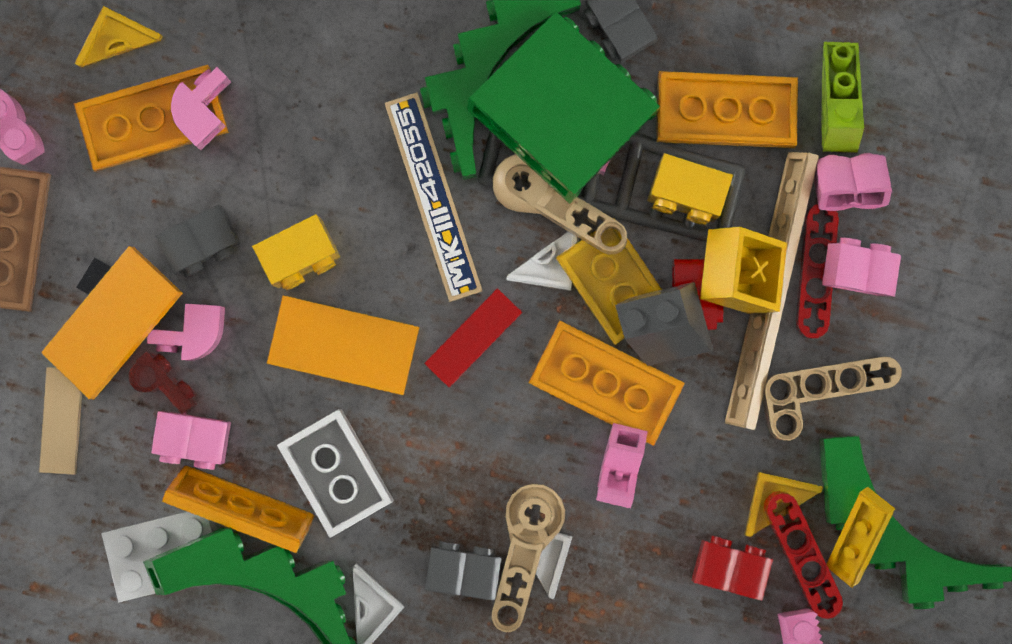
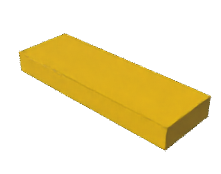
[826,487,895,588]

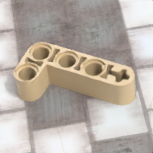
[762,357,902,441]

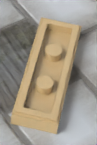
[39,367,82,475]

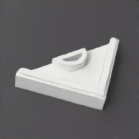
[507,226,579,291]
[536,532,572,599]
[352,563,405,644]

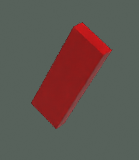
[424,288,523,388]

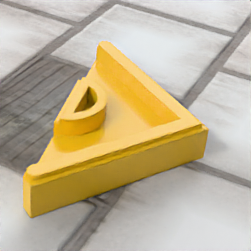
[74,6,163,68]
[744,472,823,537]

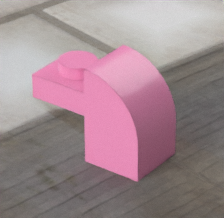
[171,67,231,150]
[147,304,225,361]
[596,423,647,509]

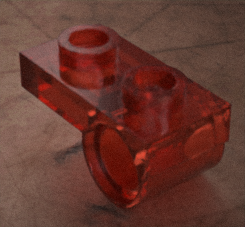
[129,352,197,414]

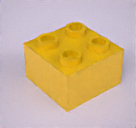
[647,153,733,225]
[252,214,341,291]
[700,227,787,314]

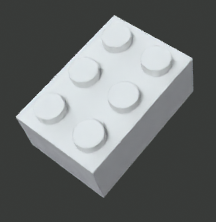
[277,409,394,538]
[102,511,217,603]

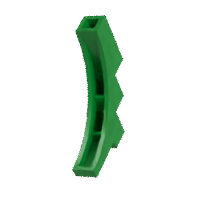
[420,0,581,180]
[819,436,1012,609]
[143,527,356,644]

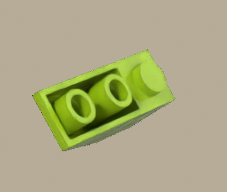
[821,42,864,153]

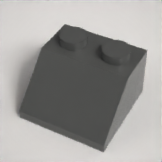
[615,282,714,366]

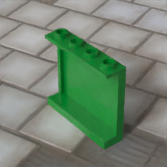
[467,12,660,204]

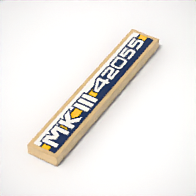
[385,92,483,302]

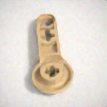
[492,154,627,255]
[492,484,565,632]

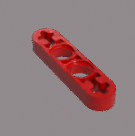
[796,204,839,339]
[764,491,843,619]

